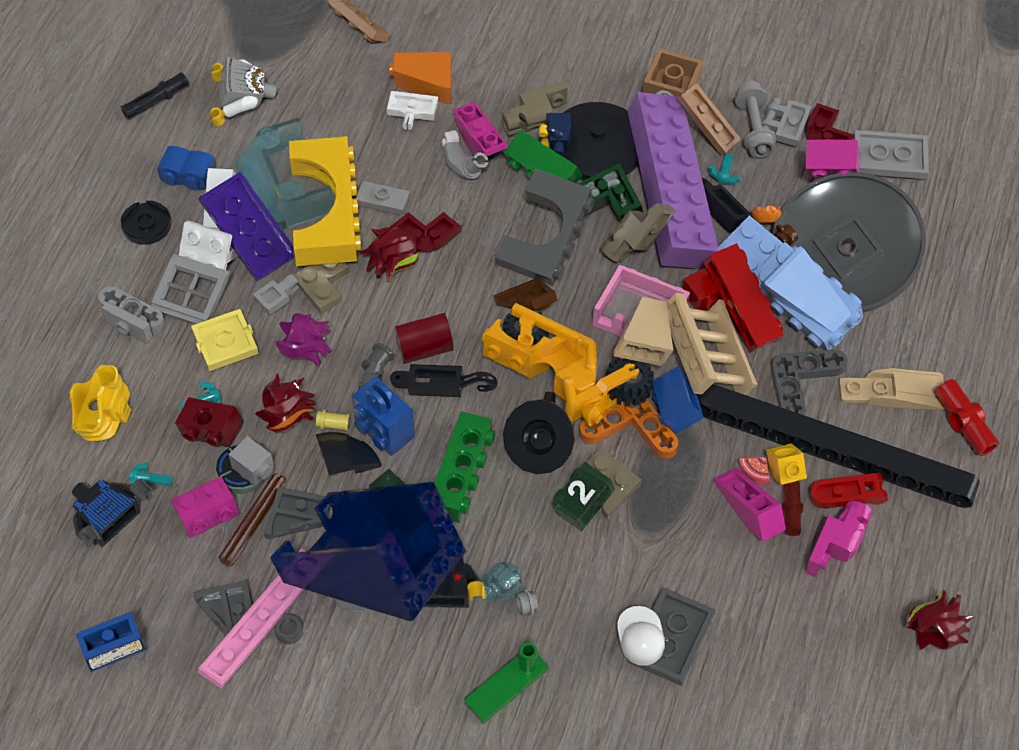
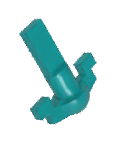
[708,153,741,185]
[179,380,221,410]
[128,462,173,486]

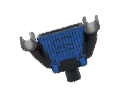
[72,479,151,548]

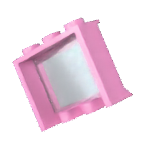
[592,265,690,337]

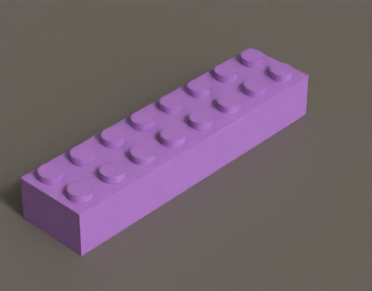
[628,92,719,269]

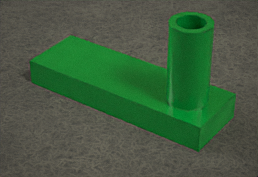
[464,642,548,725]

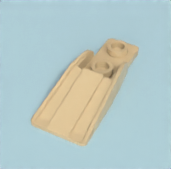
[839,368,946,410]

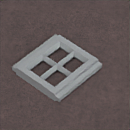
[151,254,230,324]

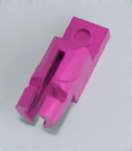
[805,501,872,577]

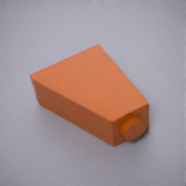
[389,52,451,104]

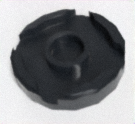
[121,200,171,245]

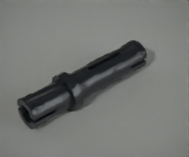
[121,72,189,120]

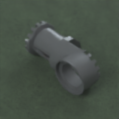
[358,343,394,389]

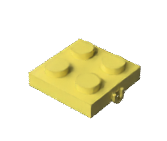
[191,309,259,371]

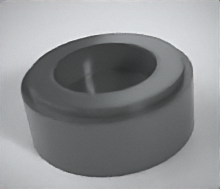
[274,614,303,644]

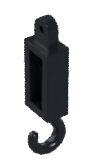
[702,178,752,232]
[390,364,498,397]

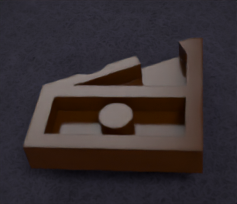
[493,278,558,310]

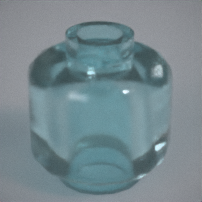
[481,562,523,604]

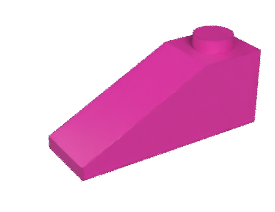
[714,468,786,542]

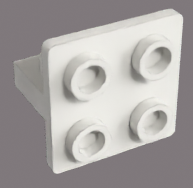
[179,220,238,270]

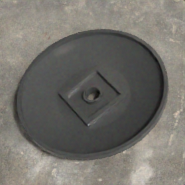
[772,172,926,312]

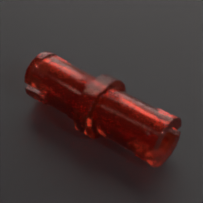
[782,481,804,536]

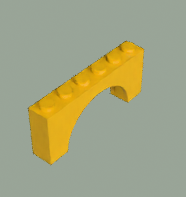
[289,136,361,266]

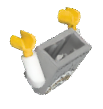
[210,57,277,127]

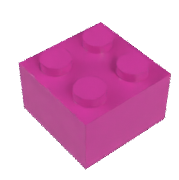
[806,140,861,182]

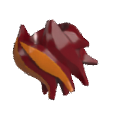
[255,373,315,433]

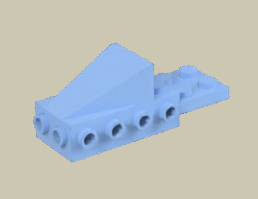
[718,215,863,350]

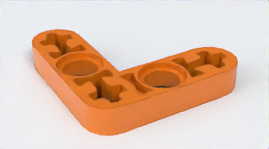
[580,399,678,459]

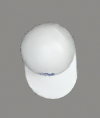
[617,606,665,666]

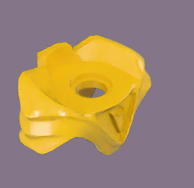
[70,365,132,441]

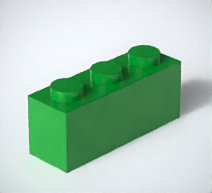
[503,130,582,183]

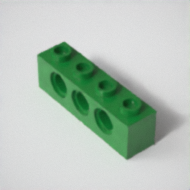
[427,411,495,523]

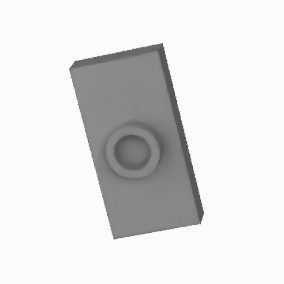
[356,181,410,215]
[101,302,153,344]

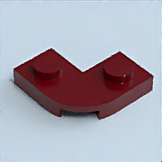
[806,103,854,140]
[390,212,461,252]

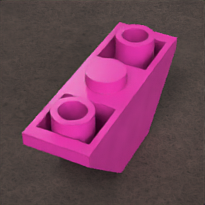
[453,102,508,156]

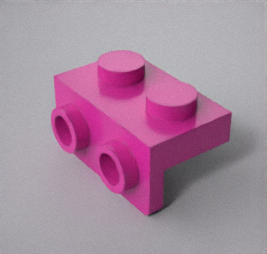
[171,476,239,538]

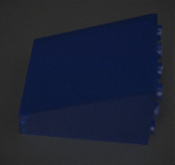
[270,482,466,621]

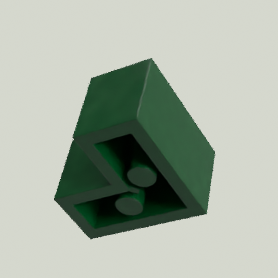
[578,163,643,221]

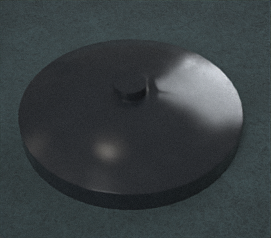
[549,102,639,181]

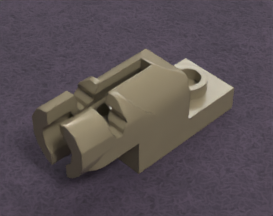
[501,81,568,137]
[601,203,676,262]

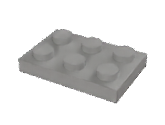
[853,130,929,179]

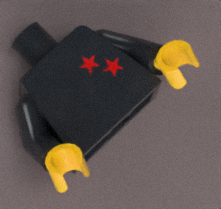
[397,542,486,608]

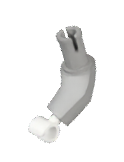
[442,130,488,179]

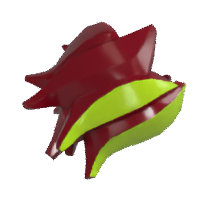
[360,227,418,282]
[907,590,974,650]

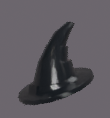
[503,391,575,474]

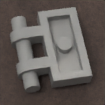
[761,98,812,147]

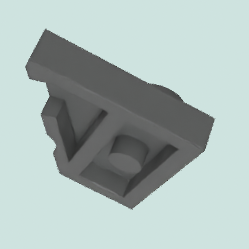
[264,487,332,539]
[193,580,252,637]

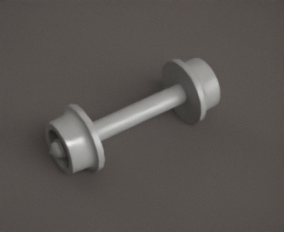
[735,81,777,158]

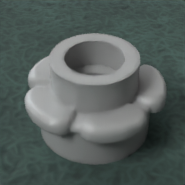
[515,589,538,616]

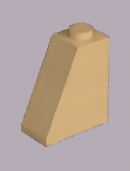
[613,297,673,366]

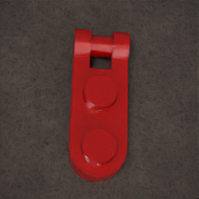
[810,473,888,509]

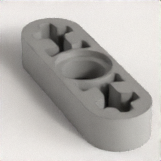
[98,287,165,334]

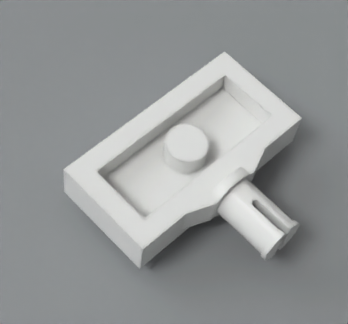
[387,91,438,130]

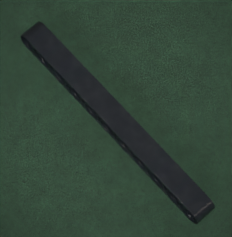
[697,384,980,508]

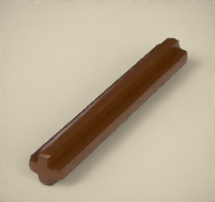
[219,473,286,567]

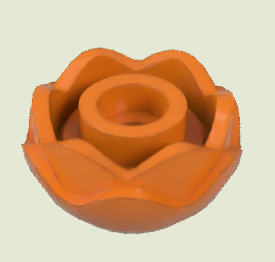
[751,205,782,224]

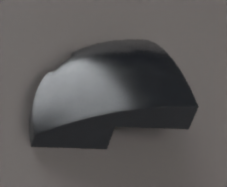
[316,432,382,476]

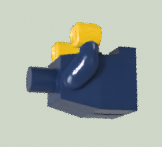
[539,113,572,155]

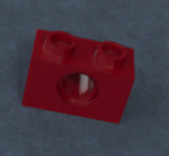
[175,397,243,448]

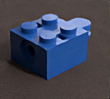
[352,377,415,456]

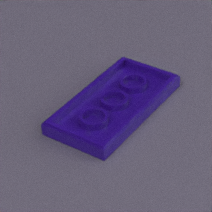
[198,171,295,282]

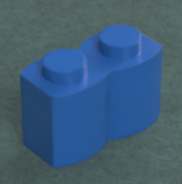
[157,146,216,190]

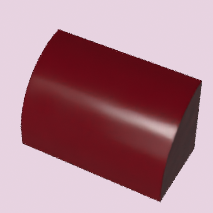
[395,313,454,364]

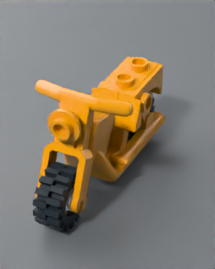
[482,303,654,426]

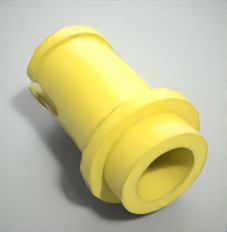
[316,409,350,431]

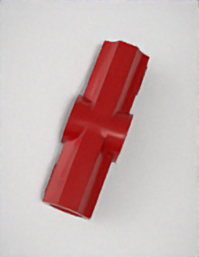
[935,379,1000,457]

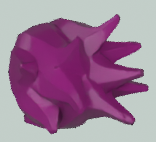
[275,313,331,366]

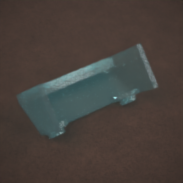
[236,117,333,230]

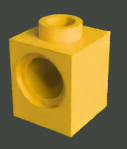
[766,443,807,485]

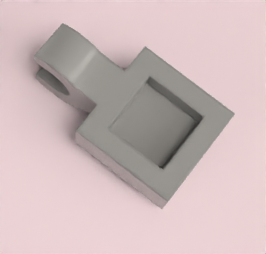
[253,274,300,315]

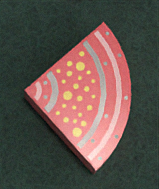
[738,457,770,485]

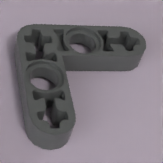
[771,349,847,415]

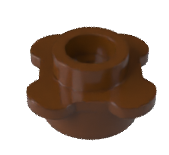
[775,224,798,247]

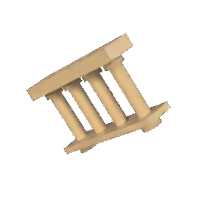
[667,293,757,395]

